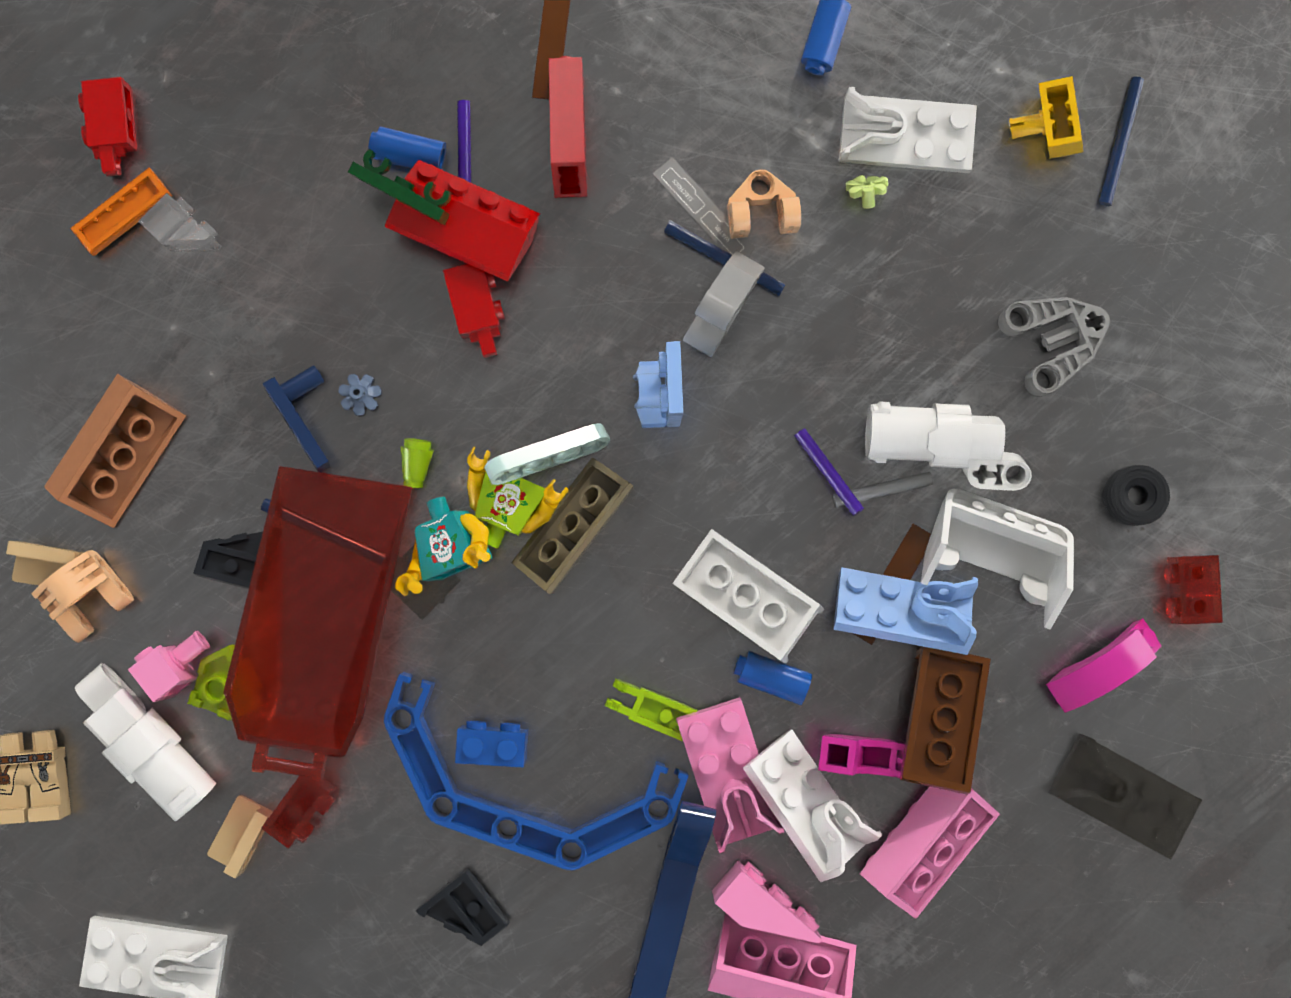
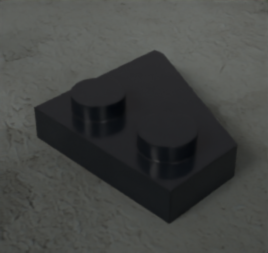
[193,527,280,592]
[416,869,510,946]

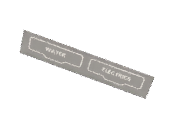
[653,157,755,256]

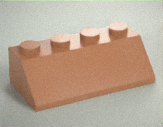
[44,374,186,528]

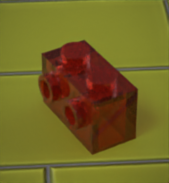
[1164,555,1223,624]
[261,768,337,849]

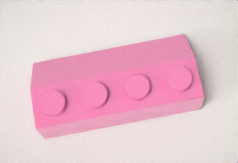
[859,787,1000,919]
[708,913,856,998]

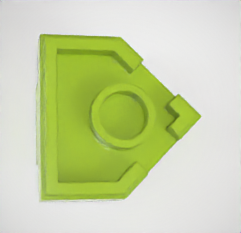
[187,644,262,721]

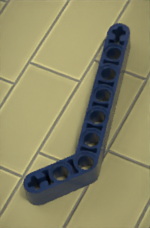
[628,800,717,998]

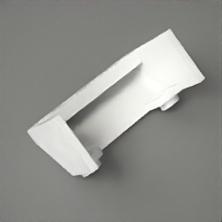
[921,489,1074,630]

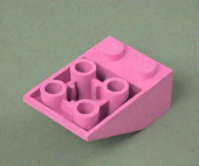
[712,860,822,944]

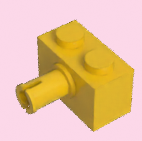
[1009,76,1083,159]

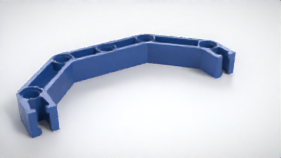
[384,672,689,870]

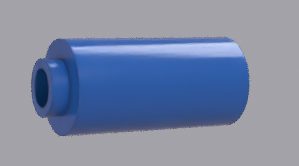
[801,0,852,75]
[368,127,446,170]
[733,651,812,706]

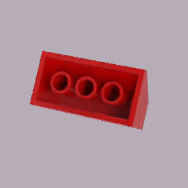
[385,160,541,281]

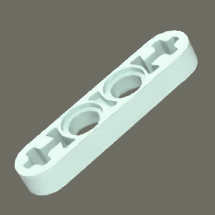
[484,423,610,485]

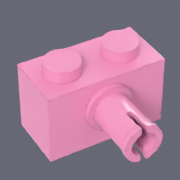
[128,631,210,702]

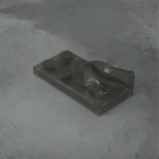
[1049,734,1202,859]

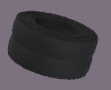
[1104,465,1170,526]

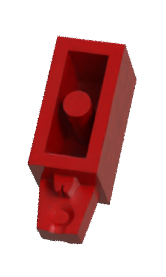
[78,77,138,177]
[443,264,505,358]

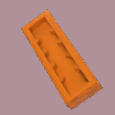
[70,167,173,256]

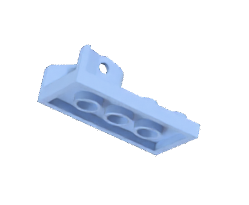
[633,341,683,428]
[833,567,978,655]

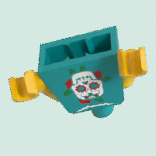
[395,497,493,596]

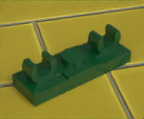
[348,149,451,225]

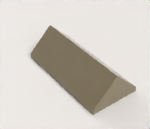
[511,457,633,594]

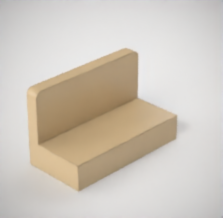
[6,541,84,586]
[207,795,275,878]

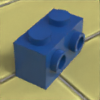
[455,721,528,768]

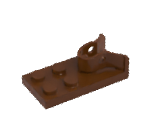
[899,646,991,795]

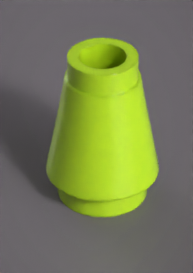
[400,438,434,488]

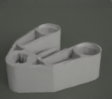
[683,250,765,358]
[998,297,1110,397]

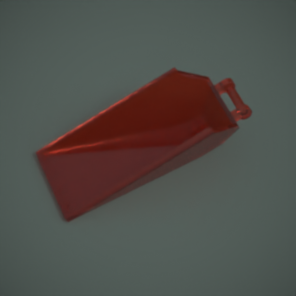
[223,466,413,782]

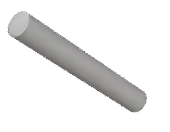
[833,472,933,507]

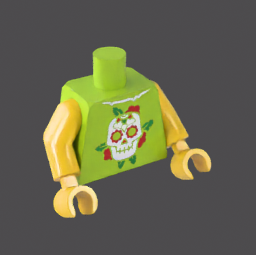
[467,447,569,549]

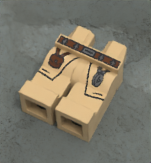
[0,730,71,825]

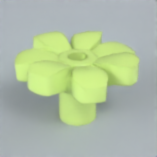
[846,175,889,209]

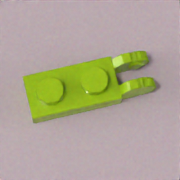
[605,679,699,741]

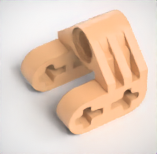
[727,169,801,239]
[31,550,134,643]

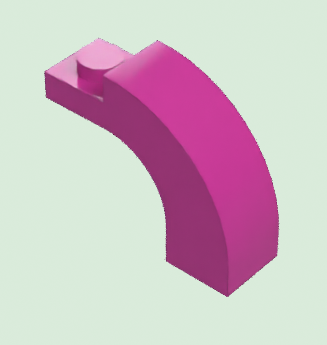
[1046,618,1162,713]
[818,734,905,778]

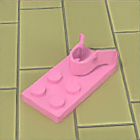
[676,697,784,854]

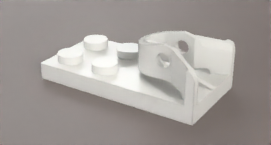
[839,87,977,173]
[672,529,825,664]
[743,730,882,882]
[79,916,228,998]

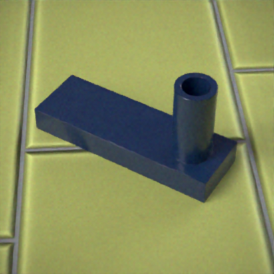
[262,365,330,473]

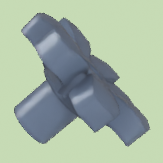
[338,374,382,416]

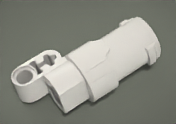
[865,401,1032,491]
[75,663,216,821]

